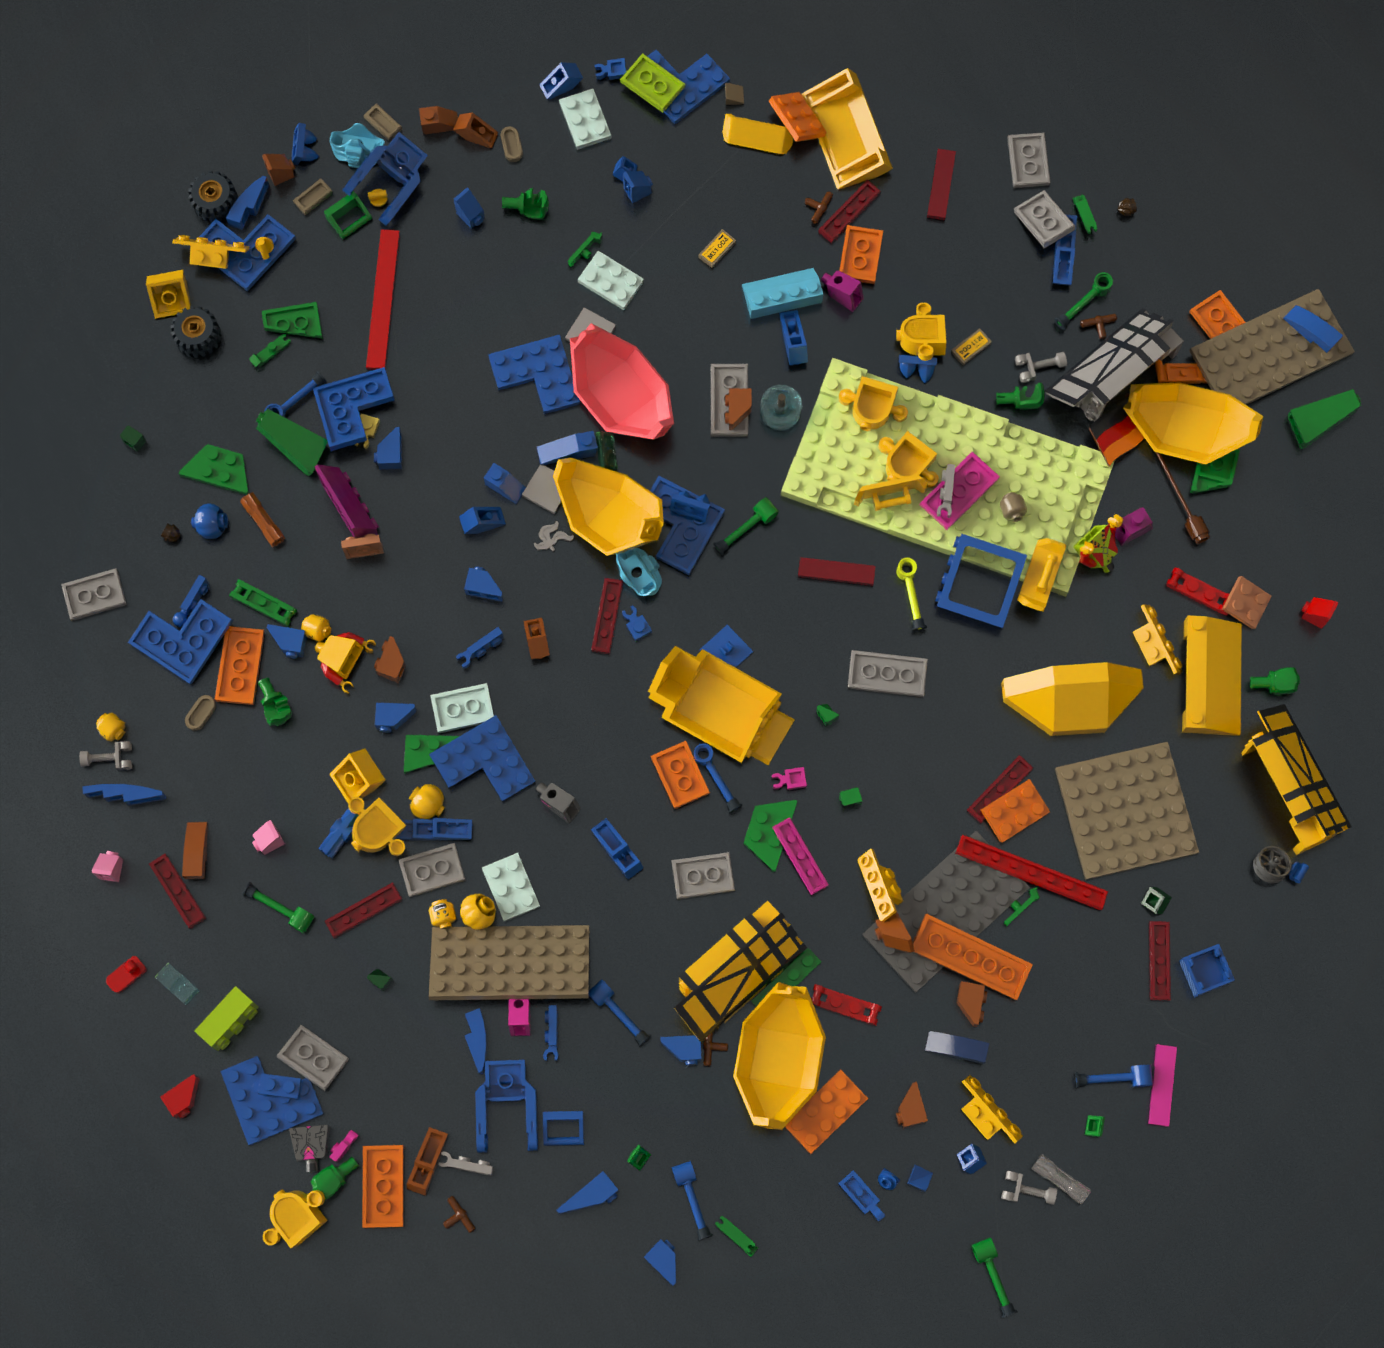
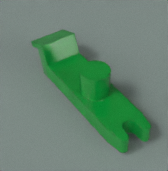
[1073,195,1097,234]
[567,231,603,267]
[249,334,291,367]
[1004,887,1040,926]
[715,1216,759,1257]

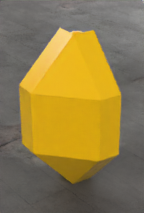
[1123,382,1263,464]
[553,458,664,556]
[1001,662,1144,736]
[733,982,826,1130]

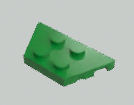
[178,444,249,495]
[1190,449,1240,493]
[744,800,797,872]

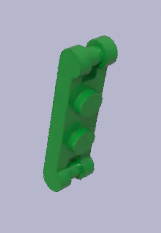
[229,579,297,627]

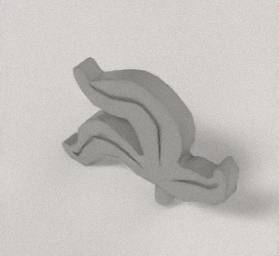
[534,521,574,551]

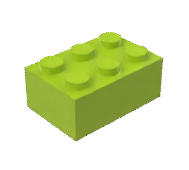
[194,986,259,1051]

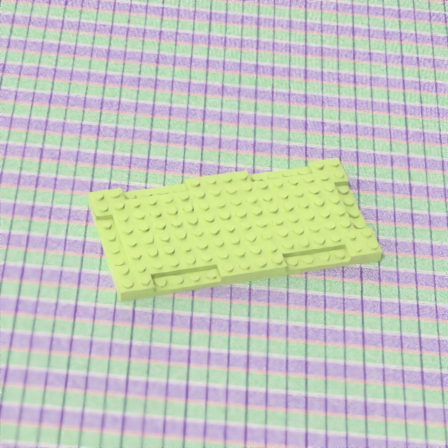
[781,358,1115,597]

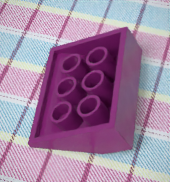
[314,465,379,538]

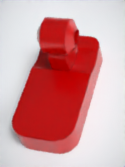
[106,956,147,993]

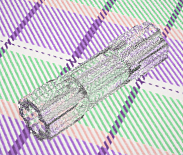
[1031,1154,1092,1204]

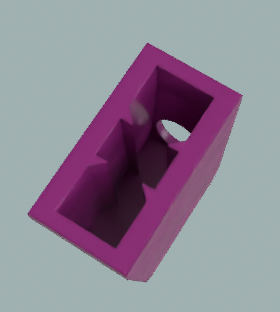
[821,270,864,312]
[1115,507,1153,546]

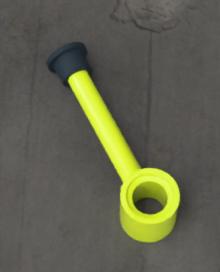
[896,558,927,631]

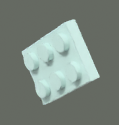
[559,89,611,150]
[578,251,644,310]
[430,683,494,733]
[482,853,540,922]

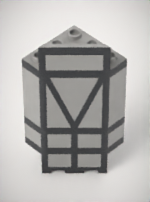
[1044,309,1184,422]

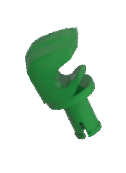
[502,188,549,220]
[996,382,1045,410]
[1250,667,1300,695]
[258,678,292,726]
[310,1156,359,1200]

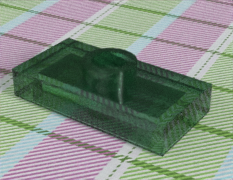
[595,431,618,471]

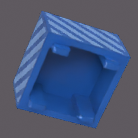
[1179,944,1235,998]

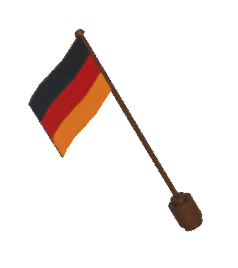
[1089,393,1210,544]

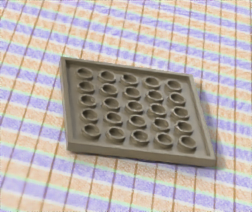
[1055,742,1199,880]

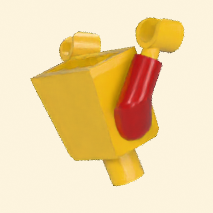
[315,632,376,694]

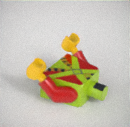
[1073,514,1123,573]

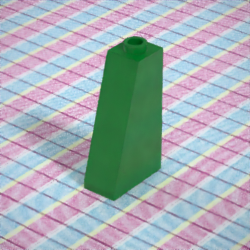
[1287,389,1361,449]
[256,409,328,476]

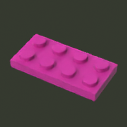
[920,452,1000,530]

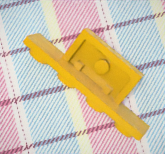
[172,235,249,269]
[1133,604,1183,674]
[857,849,903,922]
[961,1075,1023,1143]

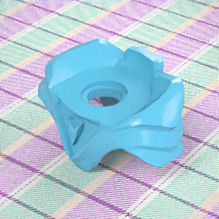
[330,123,385,168]
[616,548,662,596]

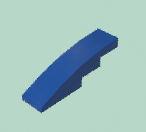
[1053,214,1077,285]
[82,784,166,806]
[394,818,472,841]

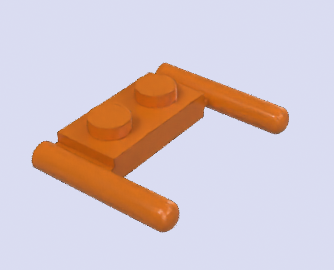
[1155,359,1207,384]

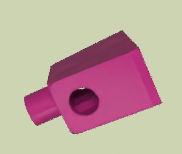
[508,999,531,1036]

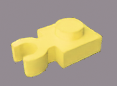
[355,414,380,449]

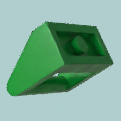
[324,191,373,239]

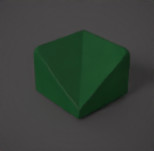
[120,425,146,451]
[1141,887,1172,914]
[367,969,393,991]

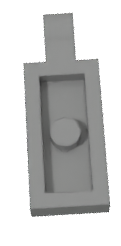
[937,464,955,518]
[438,1152,494,1176]

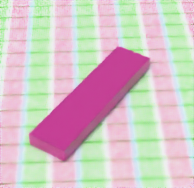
[772,817,829,895]
[1148,1044,1177,1127]

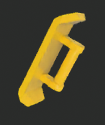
[722,114,793,154]
[854,475,928,511]
[1017,538,1066,612]

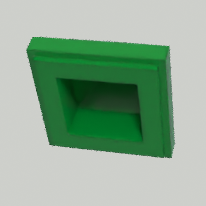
[1085,1115,1105,1137]
[627,1145,651,1171]

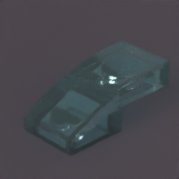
[155,962,200,1005]

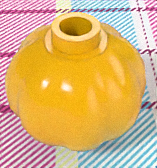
[409,784,445,819]
[460,894,496,930]

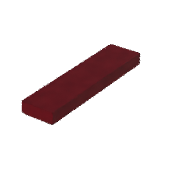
[927,148,956,220]
[818,180,881,243]
[798,557,876,586]
[591,578,624,655]
[967,755,1034,824]
[149,853,207,929]
[324,882,403,939]
[1149,921,1171,1001]

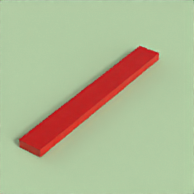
[366,229,400,370]
[955,835,1108,910]

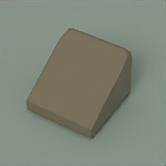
[725,83,744,105]

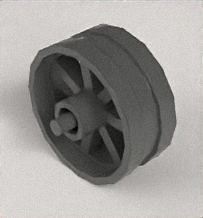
[1253,846,1292,883]

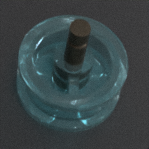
[760,385,802,430]

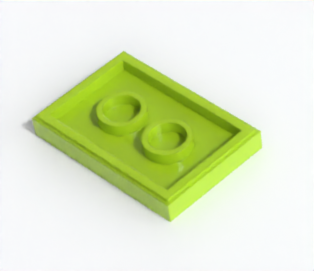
[620,53,685,113]

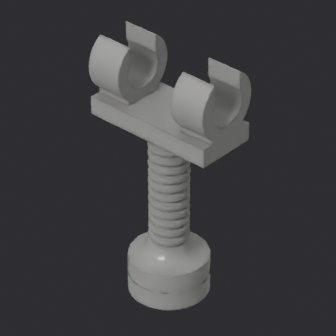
[1015,352,1067,383]
[79,741,132,771]
[1001,1171,1057,1205]

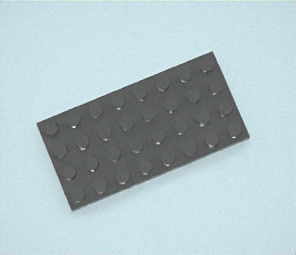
[862,831,1030,993]

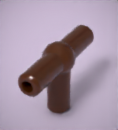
[805,191,833,224]
[1080,314,1117,339]
[703,1032,728,1066]
[443,1196,475,1233]

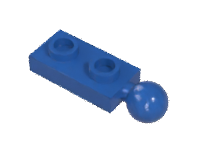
[172,575,209,627]

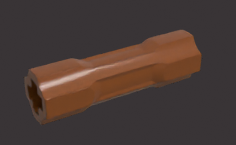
[240,492,285,547]

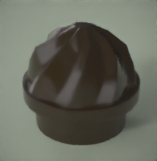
[1118,198,1137,216]
[161,523,180,542]

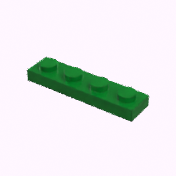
[751,948,822,1007]

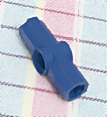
[318,808,359,859]

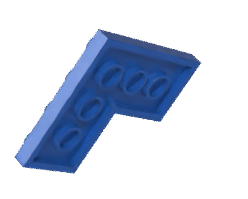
[647,50,730,124]
[196,214,296,291]
[488,335,580,414]
[313,367,394,451]
[650,476,725,575]
[128,599,233,684]
[429,715,535,801]
[221,1056,324,1146]

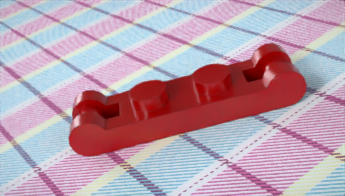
[1166,567,1229,615]
[811,984,882,1026]

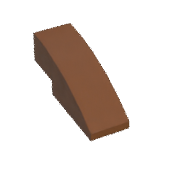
[182,822,208,879]
[407,1127,448,1196]

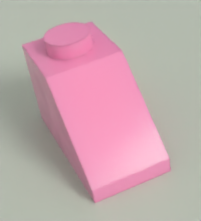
[252,820,285,855]
[92,851,123,882]

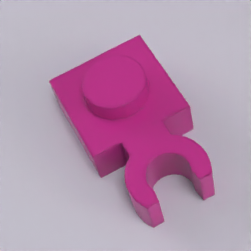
[772,767,807,790]
[330,1130,359,1163]

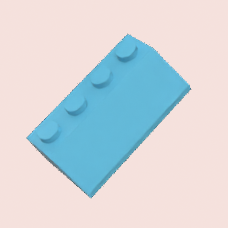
[742,268,823,319]

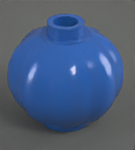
[191,503,228,539]

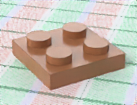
[341,534,384,559]
[1222,576,1272,629]

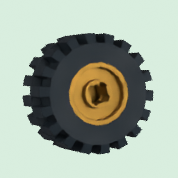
[188,171,238,222]
[171,306,221,358]

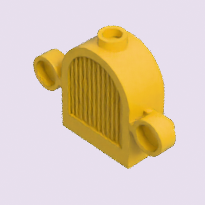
[896,303,946,361]
[839,376,908,431]
[878,431,939,488]
[348,797,406,856]
[263,1189,328,1248]

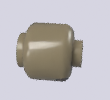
[1000,492,1027,522]

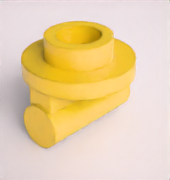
[368,189,388,207]
[255,237,274,260]

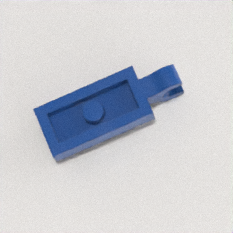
[456,627,504,669]
[543,1005,559,1061]
[838,1170,885,1222]

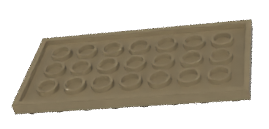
[1189,289,1355,405]
[429,925,589,1000]

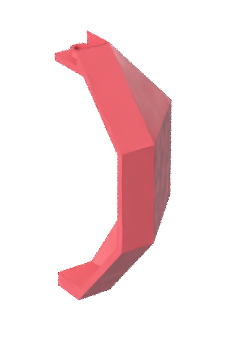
[570,323,674,439]

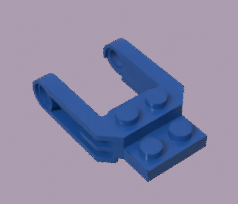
[342,132,428,226]
[475,1060,538,1153]

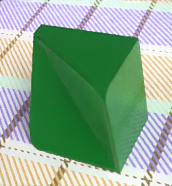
[816,704,839,726]
[839,787,862,806]

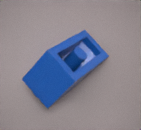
[539,62,583,99]
[623,171,653,203]
[454,187,485,229]
[374,427,402,470]
[484,463,526,504]
[459,507,506,534]
[464,567,503,602]
[267,624,307,659]
[375,703,417,733]
[660,1035,701,1065]
[644,1239,676,1286]

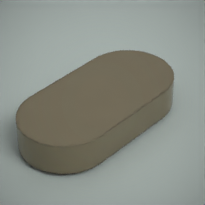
[500,126,523,162]
[185,695,216,731]

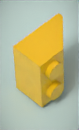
[146,270,191,319]
[330,749,385,804]

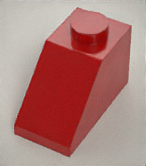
[1301,597,1338,629]
[160,1074,199,1119]

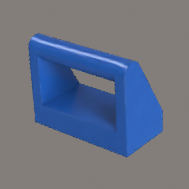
[543,1111,584,1145]

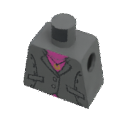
[535,783,581,824]
[289,1125,330,1173]

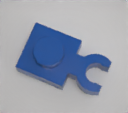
[595,58,627,80]
[622,605,652,642]

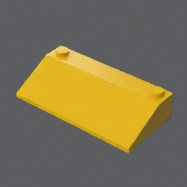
[802,68,893,190]
[1182,615,1242,736]

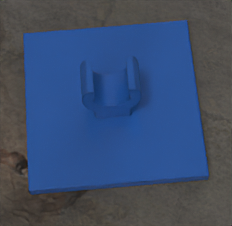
[699,625,753,668]

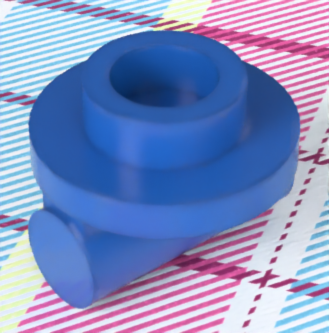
[1288,862,1309,883]
[878,1168,901,1190]

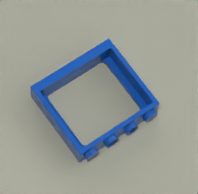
[935,534,1027,628]

